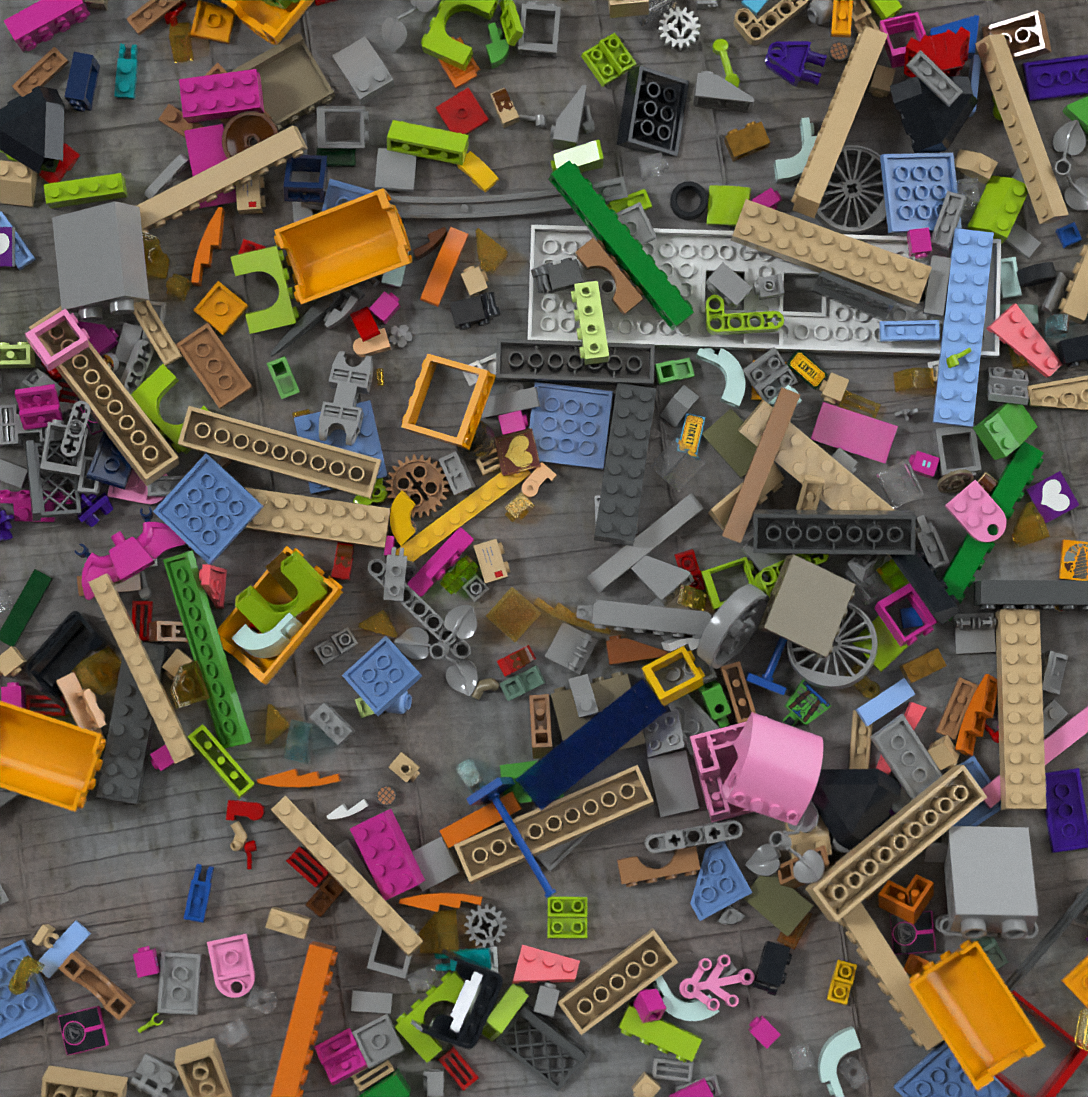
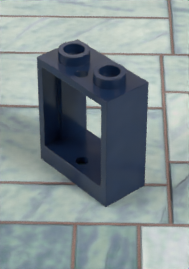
[64,52,100,112]
[283,155,328,203]

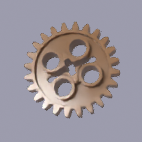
[386,454,449,518]

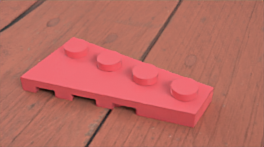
[986,304,1063,378]

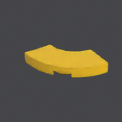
[390,490,416,546]

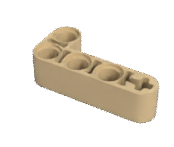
[734,0,809,46]

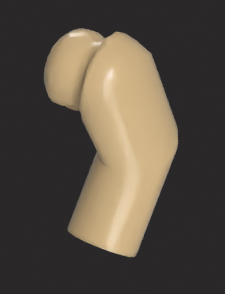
[230,821,247,851]

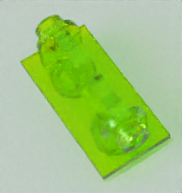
[440,555,479,595]

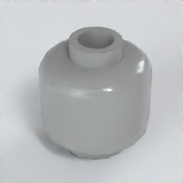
[807,0,833,25]

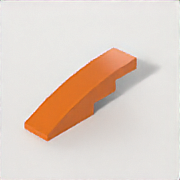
[191,207,225,286]
[420,227,469,307]
[955,674,998,756]
[257,769,341,787]
[440,791,522,848]
[399,892,483,912]

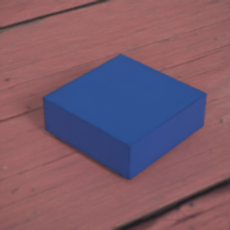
[1056,222,1082,248]
[899,607,923,629]

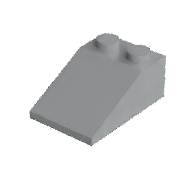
[332,36,395,105]
[693,71,754,112]
[550,85,587,150]

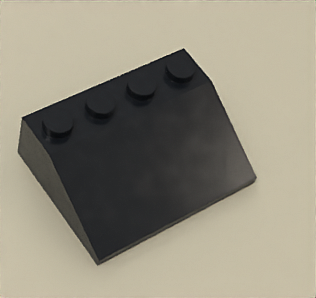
[616,66,689,157]

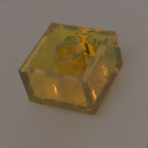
[486,587,542,643]

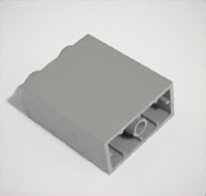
[52,201,149,322]
[944,826,1038,940]

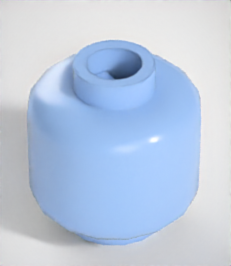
[385,691,412,714]

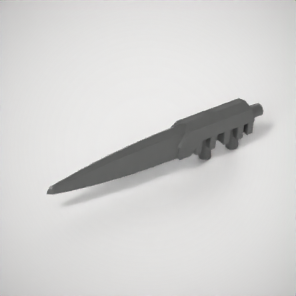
[270,277,380,357]

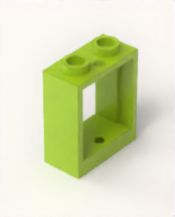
[701,557,757,610]

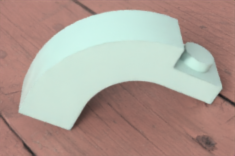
[774,117,817,183]
[696,347,745,409]
[232,613,303,658]
[653,975,720,1021]
[818,1026,861,1097]

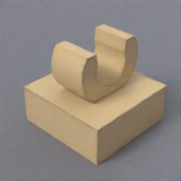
[32,924,59,948]

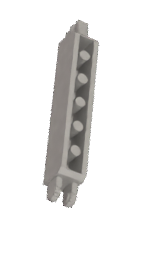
[576,599,712,639]

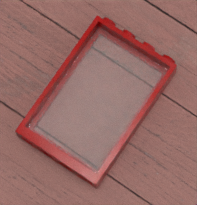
[995,990,1088,1097]

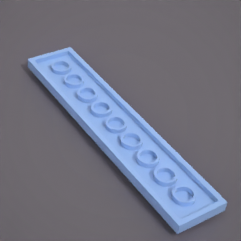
[932,228,994,428]

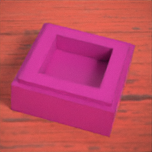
[384,535,395,557]

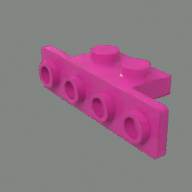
[0,490,75,522]
[407,527,474,597]

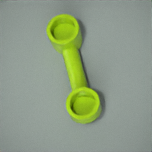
[712,39,740,88]

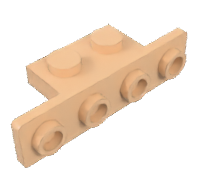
[56,672,107,743]

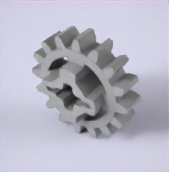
[464,903,507,948]

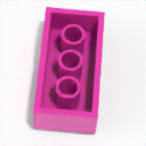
[4,0,91,52]
[179,69,265,123]
[350,809,426,901]

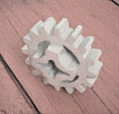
[658,7,700,50]

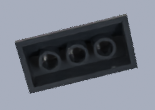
[889,548,960,625]

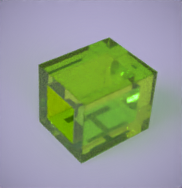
[876,559,909,593]

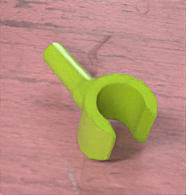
[946,348,972,368]
[137,1013,164,1033]

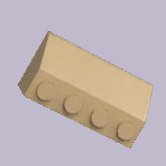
[0,160,38,207]
[708,462,785,531]
[41,1066,128,1097]

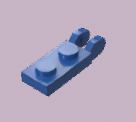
[184,864,214,923]

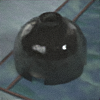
[456,420,496,460]

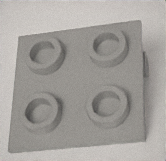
[954,613,996,654]
[545,622,598,675]
[642,710,688,758]

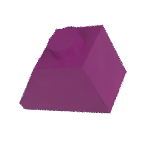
[77,321,119,356]

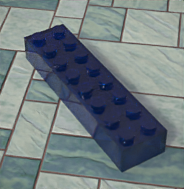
[515,679,667,811]

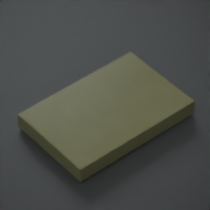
[702,409,757,478]
[743,874,813,937]

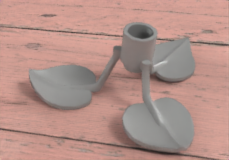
[382,0,440,53]
[1012,120,1088,210]
[394,605,478,696]
[745,800,824,884]

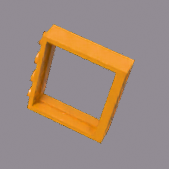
[401,353,496,450]

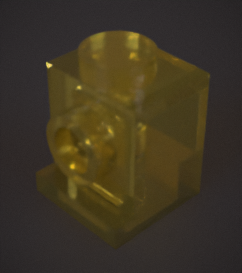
[166,273,192,301]
[504,492,535,523]

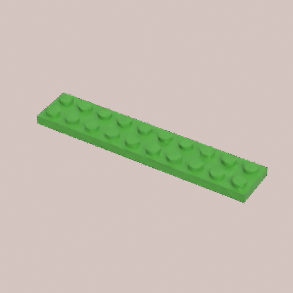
[163,550,252,748]

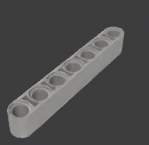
[587,493,704,593]
[368,559,471,660]

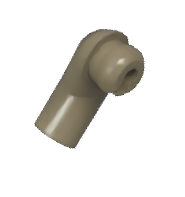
[471,678,499,700]

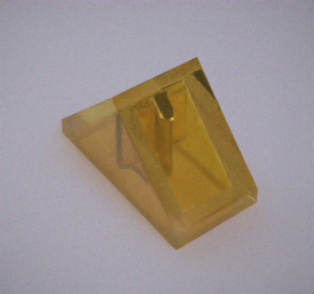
[169,22,194,63]
[893,368,935,392]
[358,610,398,638]
[265,704,292,744]

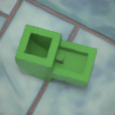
[486,22,509,69]
[267,356,300,399]
[654,357,695,385]

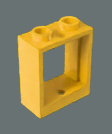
[642,646,705,707]

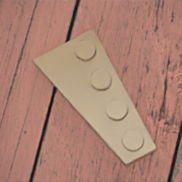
[1027,376,1088,410]

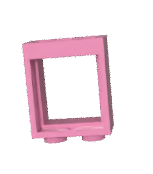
[25,309,90,371]

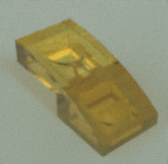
[677,585,707,611]

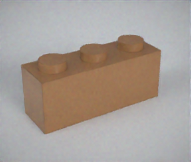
[719,661,756,724]

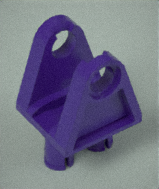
[765,41,827,87]

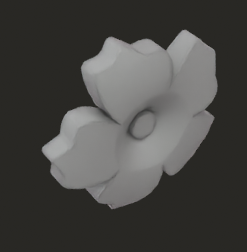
[389,324,413,348]

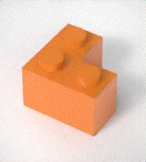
[878,874,934,925]

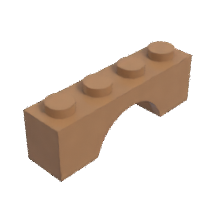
[574,237,643,316]
[617,846,700,887]
[58,951,136,1021]

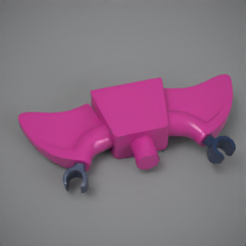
[75,507,186,600]

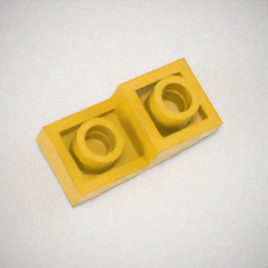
[457,151,499,193]
[826,960,857,1006]

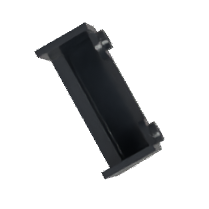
[24,611,116,708]
[411,948,503,1049]

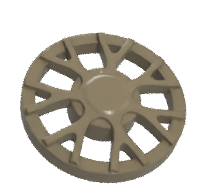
[937,469,974,494]

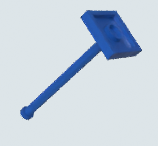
[745,637,787,695]
[466,777,557,899]

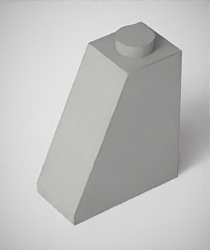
[631,555,694,606]

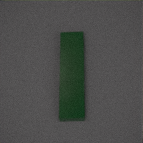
[0,569,53,647]

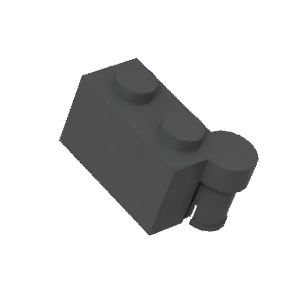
[531,258,583,295]

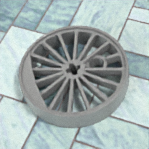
[815,145,887,235]
[697,584,769,669]
[787,603,878,690]

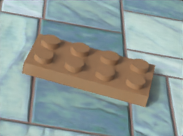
[175,323,253,409]

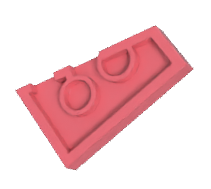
[199,564,227,609]
[512,945,580,984]

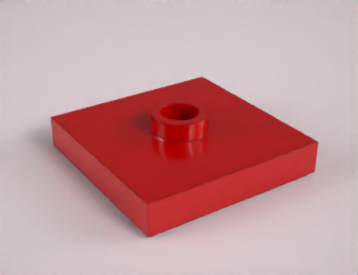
[435,88,489,135]

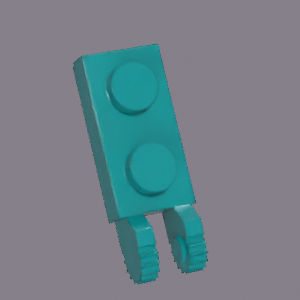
[114,43,138,99]
[434,948,492,971]

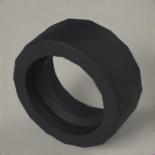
[670,181,707,220]
[1017,262,1057,287]

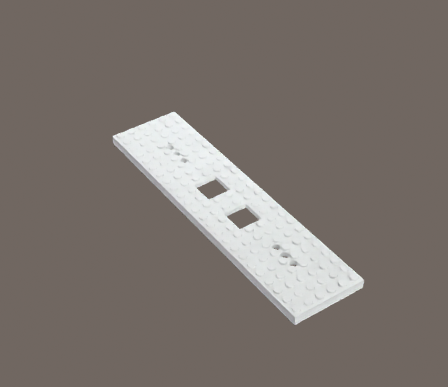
[528,225,1001,358]

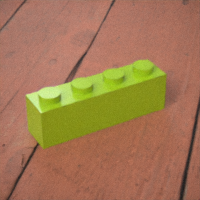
[387,120,469,165]
[43,173,128,209]
[187,724,255,800]
[618,1004,702,1063]

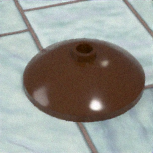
[222,111,279,159]

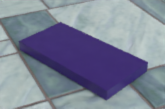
[1022,54,1088,102]
[1044,768,1088,853]

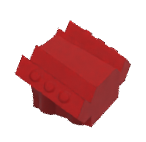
[904,27,971,78]

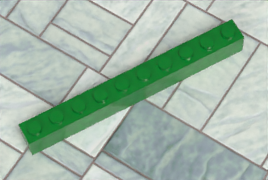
[548,160,694,331]
[926,441,1044,623]

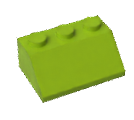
[967,176,1028,244]

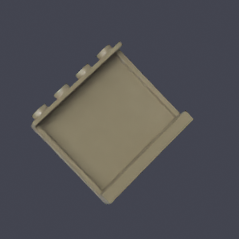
[232,32,336,132]
[757,554,856,658]
[551,671,646,763]

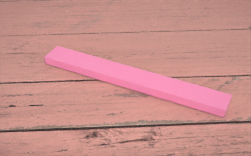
[982,706,1088,808]

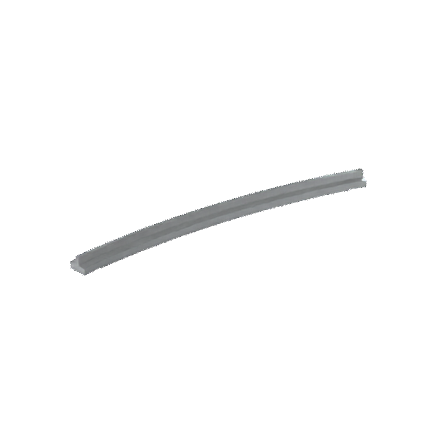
[300,177,628,218]

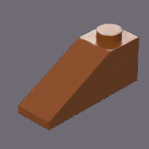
[606,635,668,665]

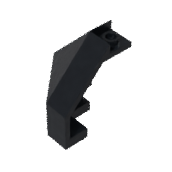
[890,76,978,153]
[0,86,64,174]
[811,769,900,851]

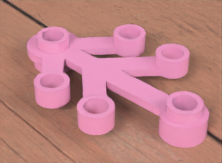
[679,955,755,1011]

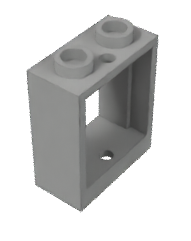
[518,2,561,58]
[317,106,369,148]
[40,419,88,477]
[932,423,981,477]
[310,703,356,745]
[367,923,419,979]

